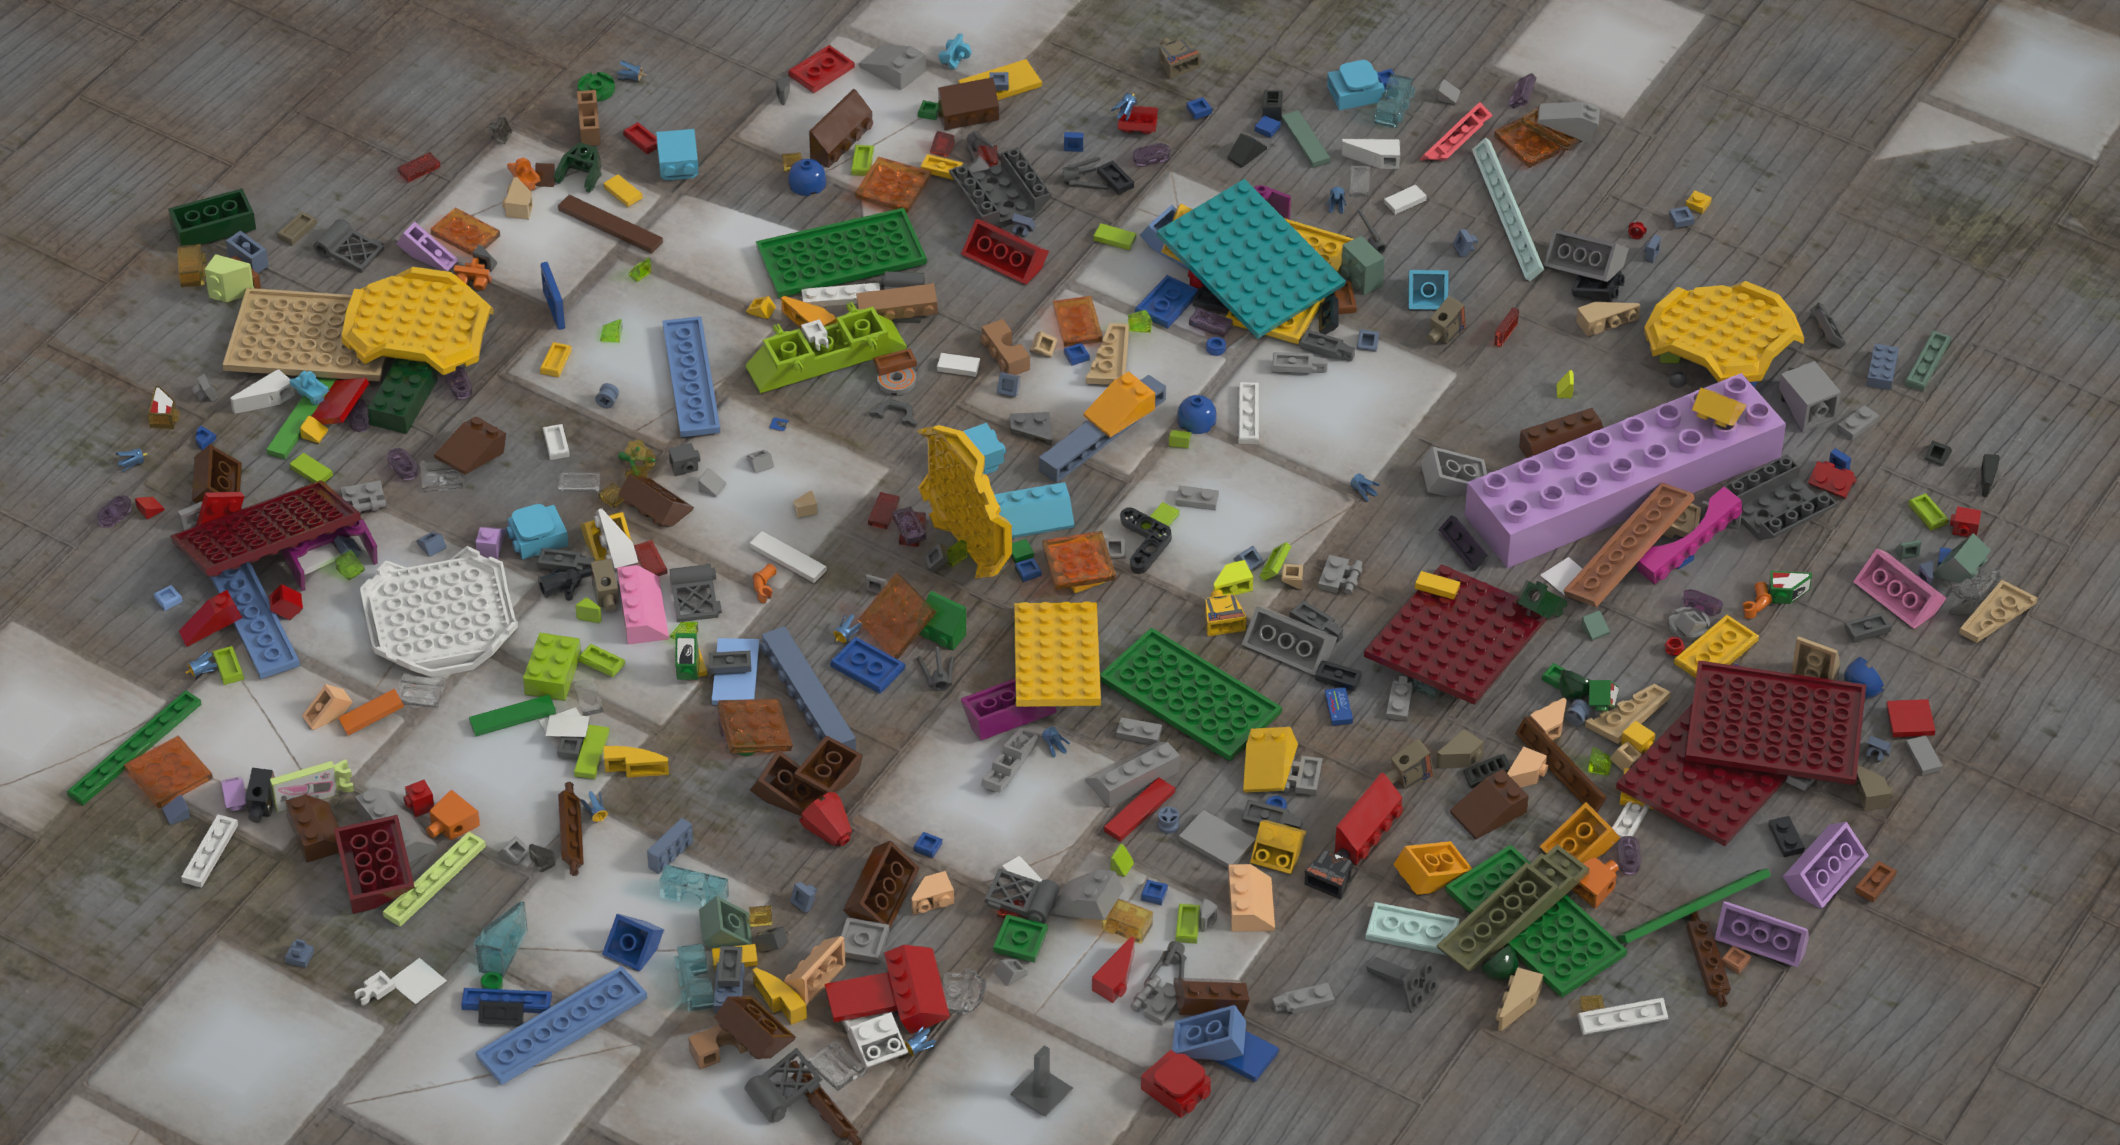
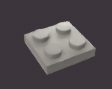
[841,917,889,964]

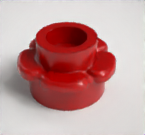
[1628,221,1647,240]
[1664,637,1685,656]

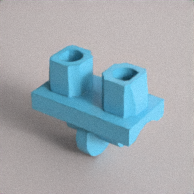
[938,34,972,69]
[289,370,329,405]

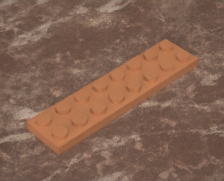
[1563,483,1695,607]

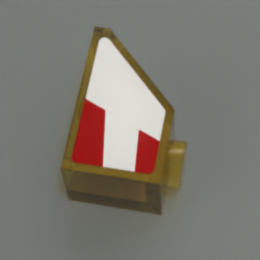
[148,386,180,429]

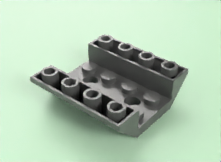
[949,147,1052,228]
[1723,455,1838,540]

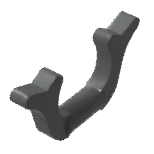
[869,399,916,427]

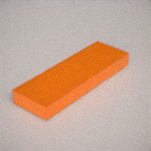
[338,688,404,736]

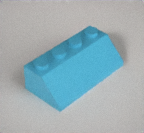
[994,482,1074,538]

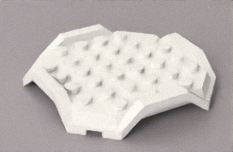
[360,546,518,677]

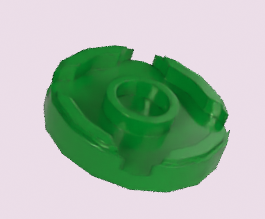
[578,72,615,102]

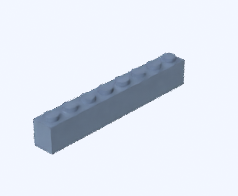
[1039,374,1166,483]
[760,626,856,751]

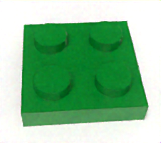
[993,915,1048,963]

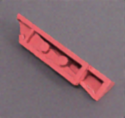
[1420,102,1493,161]

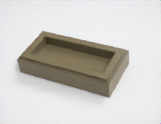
[277,212,317,246]

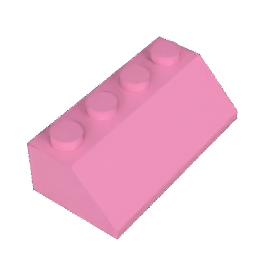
[1853,548,1946,629]
[617,565,669,644]

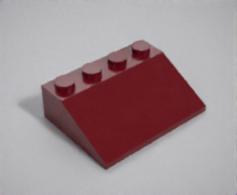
[334,814,415,914]

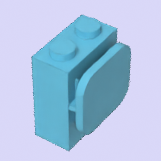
[1327,60,1385,111]
[656,129,699,180]
[963,423,1006,474]
[506,504,569,560]

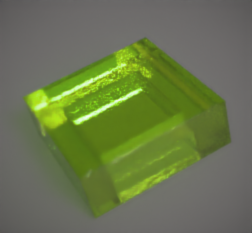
[947,539,967,567]

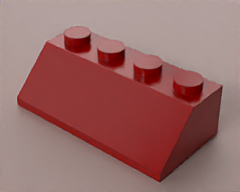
[961,219,1049,285]
[1335,772,1403,865]
[884,945,951,1034]

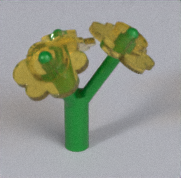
[618,439,655,478]

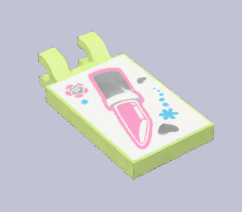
[270,760,354,813]

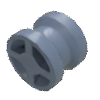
[595,383,619,408]
[1565,699,1591,726]
[1158,806,1179,834]

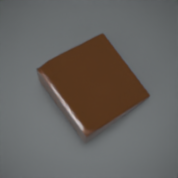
[535,163,556,187]

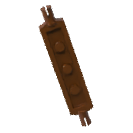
[558,782,584,876]
[1686,911,1731,1007]
[789,1060,862,1145]

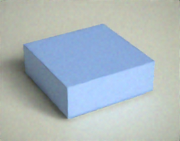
[154,585,183,611]

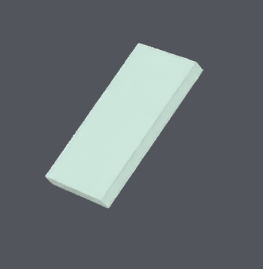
[1365,902,1460,955]

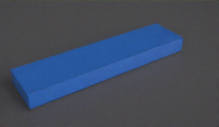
[461,988,552,1013]

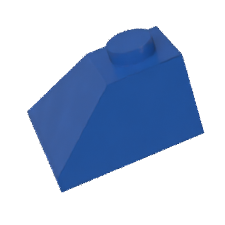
[602,914,664,971]

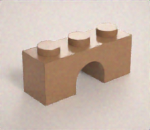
[577,90,601,146]
[980,319,1030,375]
[688,1024,750,1070]

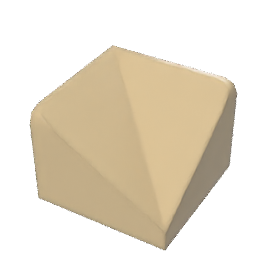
[1030,331,1058,357]
[793,491,817,518]
[1282,564,1303,590]
[1610,741,1642,772]

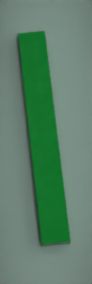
[67,690,202,806]
[1616,868,1771,944]

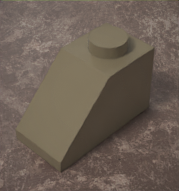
[1436,729,1484,768]
[1854,765,1893,811]

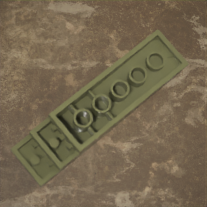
[1437,844,1589,972]

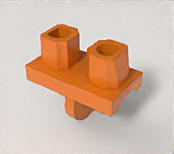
[507,157,540,191]
[454,258,492,291]

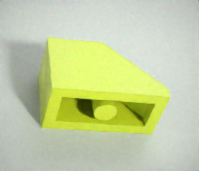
[1213,560,1253,595]

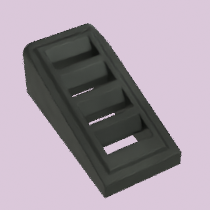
[1263,90,1283,121]
[1981,454,2000,497]
[1463,754,1511,788]

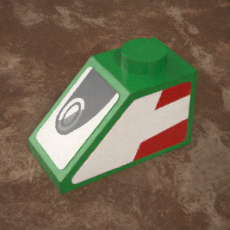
[1769,571,1812,604]
[675,633,700,680]
[1589,680,1619,712]

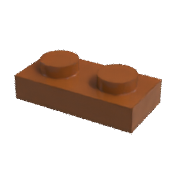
[1855,861,1897,902]

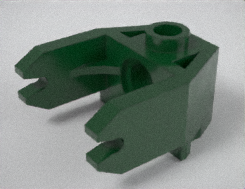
[554,142,602,193]
[1516,580,1567,619]

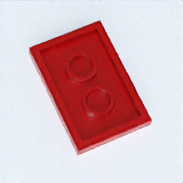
[788,45,855,94]
[311,378,369,425]
[825,972,898,1022]

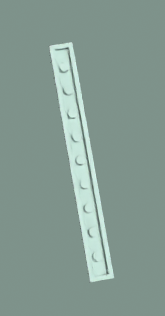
[1472,138,1544,281]

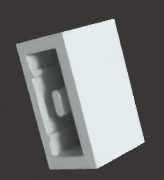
[847,1012,908,1068]

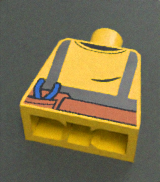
[1205,590,1246,637]

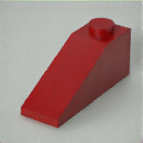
[179,590,242,647]
[1092,936,1135,1003]

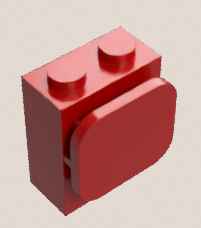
[1141,1050,1211,1118]

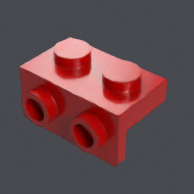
[1118,105,1158,134]
[1808,461,1857,499]

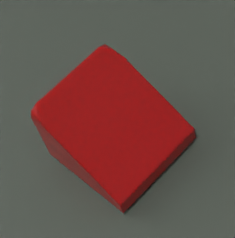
[135,497,165,520]

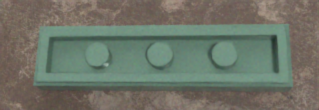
[1281,110,1330,167]
[1905,331,1952,392]

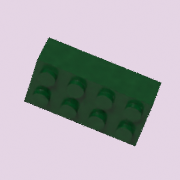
[168,188,256,250]
[368,358,438,434]

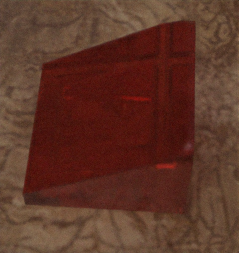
[930,131,955,157]

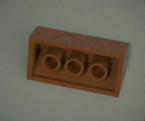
[809,89,873,168]
[1519,408,1603,458]
[843,840,919,930]

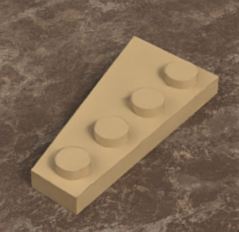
[1086,323,1129,384]
[1959,580,2038,643]
[1585,684,1671,744]

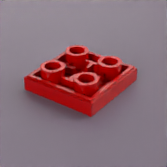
[1886,699,1935,737]

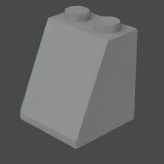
[1779,361,1841,432]

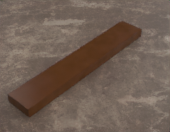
[558,194,663,254]
[1515,717,1607,813]

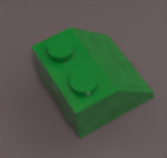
[918,591,966,651]

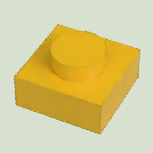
[1685,190,1712,214]

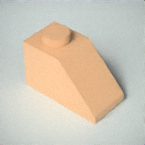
[302,684,353,730]
[1507,747,1548,787]

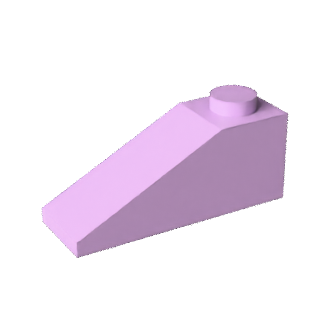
[396,222,458,272]

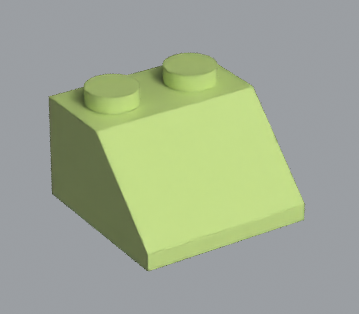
[205,254,254,302]

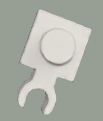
[801,319,829,351]
[354,971,395,1005]

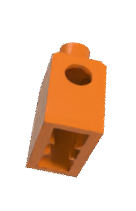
[426,790,480,840]
[1571,858,1619,909]

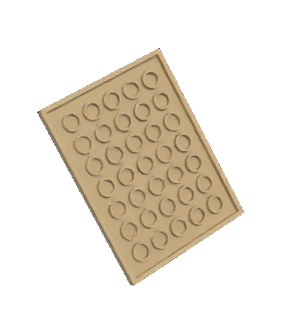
[223,288,387,381]

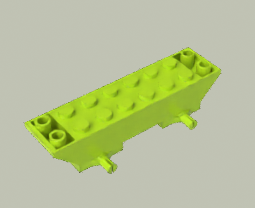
[745,302,907,393]

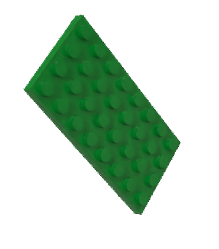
[756,208,927,298]
[1100,627,1282,761]
[1445,844,1627,998]

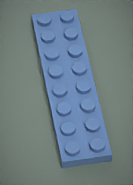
[662,316,720,437]
[210,562,300,679]
[476,966,647,1085]

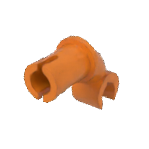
[753,564,777,603]
[1743,582,1772,619]

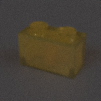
[177,244,207,287]
[1102,899,1153,944]

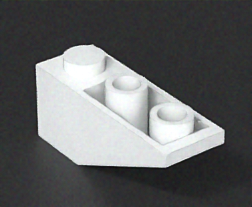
[1342,139,1400,169]
[230,369,295,414]
[594,509,638,571]

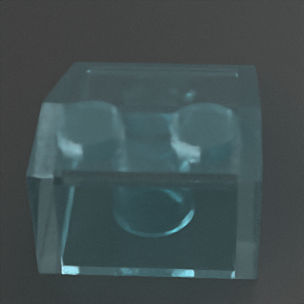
[474,901,528,978]

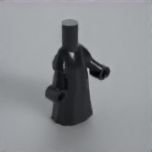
[538,567,591,601]

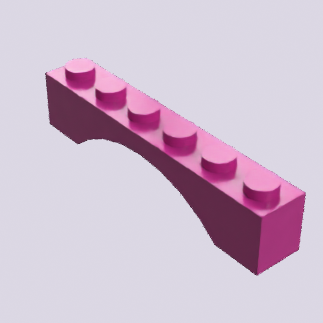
[1637,487,1742,584]

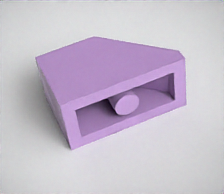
[476,527,506,560]
[220,776,246,811]

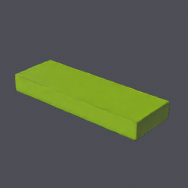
[574,725,610,779]

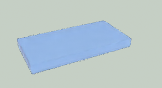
[712,638,760,706]

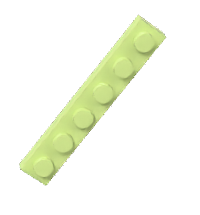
[383,832,486,927]

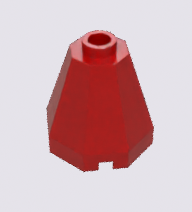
[799,792,852,846]

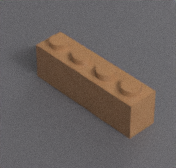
[856,283,938,320]

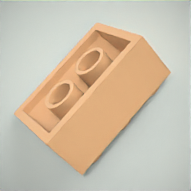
[1228,864,1275,932]
[784,936,845,1007]

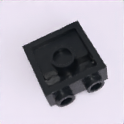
[1572,270,1625,302]

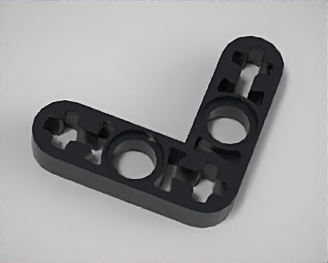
[1120,507,1172,574]

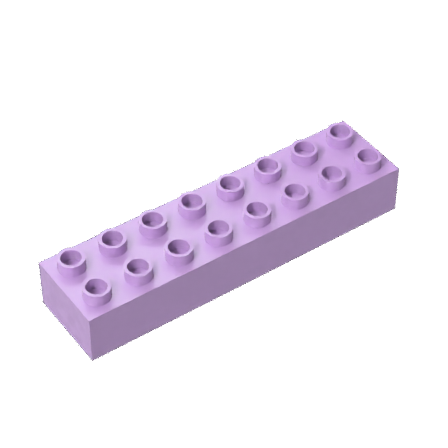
[1465,373,1786,568]

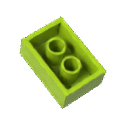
[523,632,581,701]

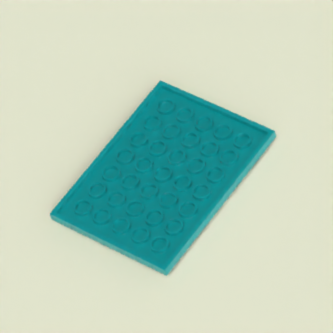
[1156,179,1346,339]

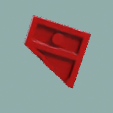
[196,492,245,526]

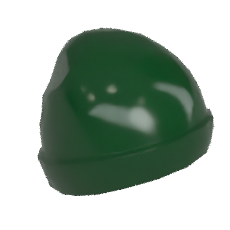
[1559,670,1590,701]
[1482,945,1519,981]

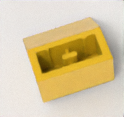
[1250,820,1306,874]

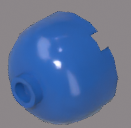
[788,159,826,196]
[1177,395,1216,434]
[1844,657,1884,699]

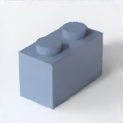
[226,231,269,273]

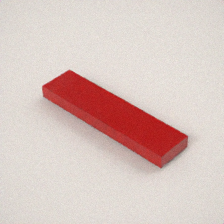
[1104,777,1175,842]

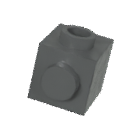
[668,443,701,476]

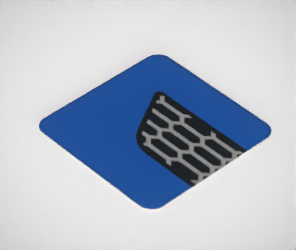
[769,417,788,431]

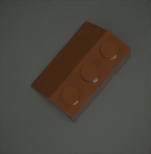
[938,77,999,130]
[192,444,242,504]
[618,474,694,527]
[285,794,339,863]
[1173,978,1249,1016]
[714,996,796,1060]

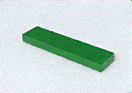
[469,694,556,737]

